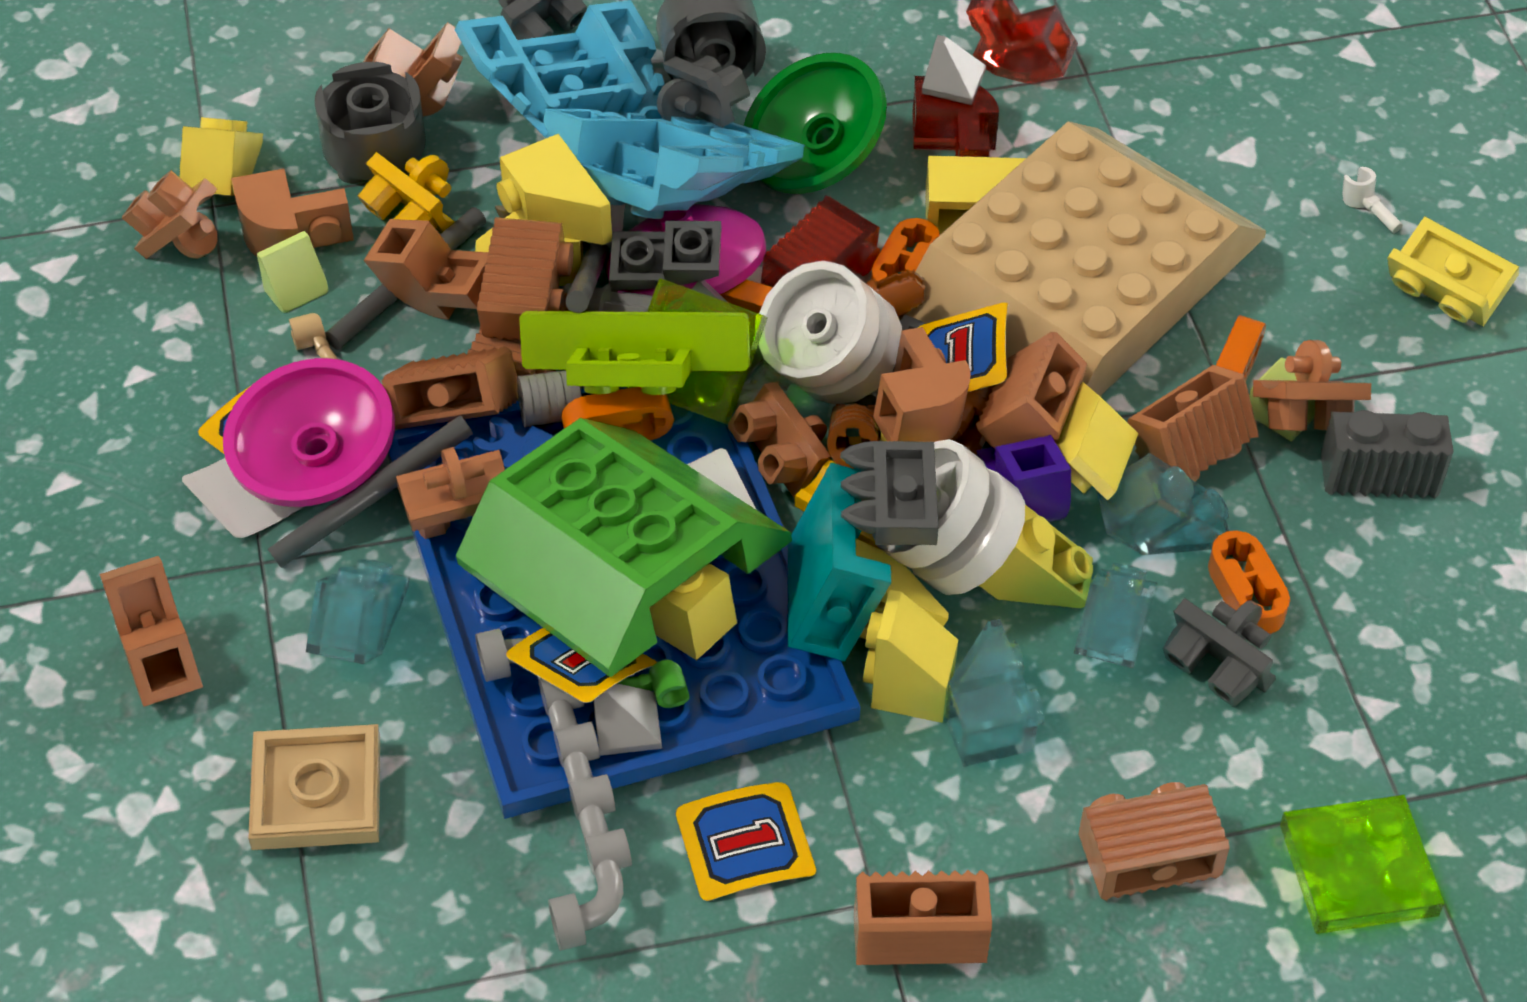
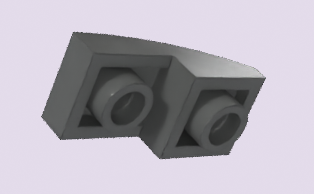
[609,221,722,290]

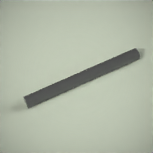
[325,207,486,350]
[566,243,609,313]
[268,415,473,568]

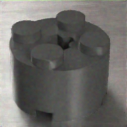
[656,0,766,80]
[315,62,426,184]

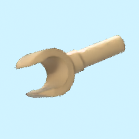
[289,313,338,359]

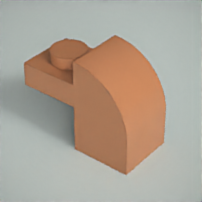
[363,22,463,117]
[231,169,354,256]
[364,219,488,320]
[873,327,971,442]
[100,556,203,707]

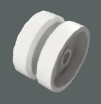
[757,261,902,405]
[872,439,1025,595]

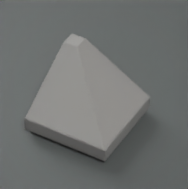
[922,35,986,105]
[593,684,662,756]

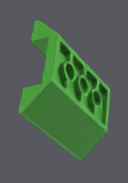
[456,418,792,677]

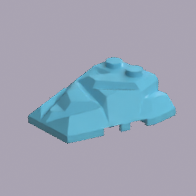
[455,0,664,138]
[543,109,805,219]

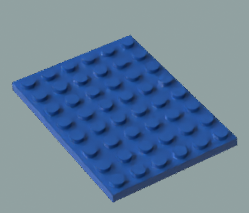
[387,371,861,819]

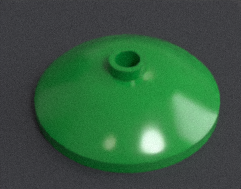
[743,53,887,194]

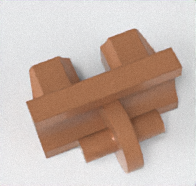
[122,170,218,259]
[1253,340,1371,431]
[728,382,831,497]
[396,447,505,539]

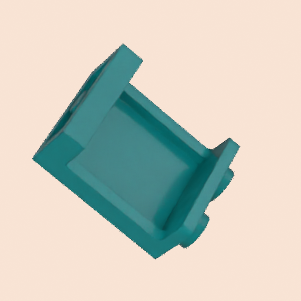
[788,463,891,661]

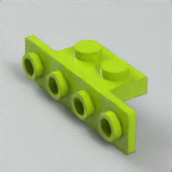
[519,311,750,395]

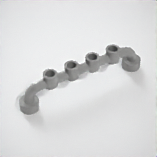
[475,628,632,951]

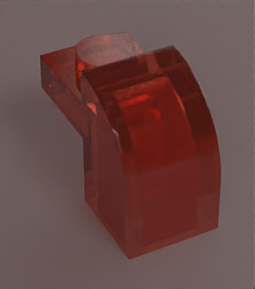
[966,0,1078,83]
[912,76,999,157]

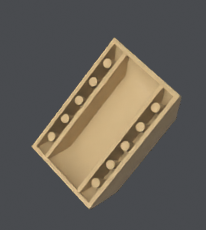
[898,121,1266,396]

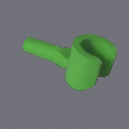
[617,660,689,708]

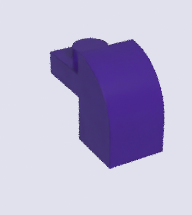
[977,435,1071,522]

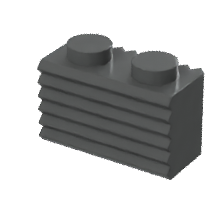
[1321,410,1454,499]

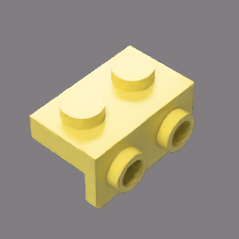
[1387,216,1519,327]

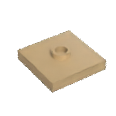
[248,724,380,850]

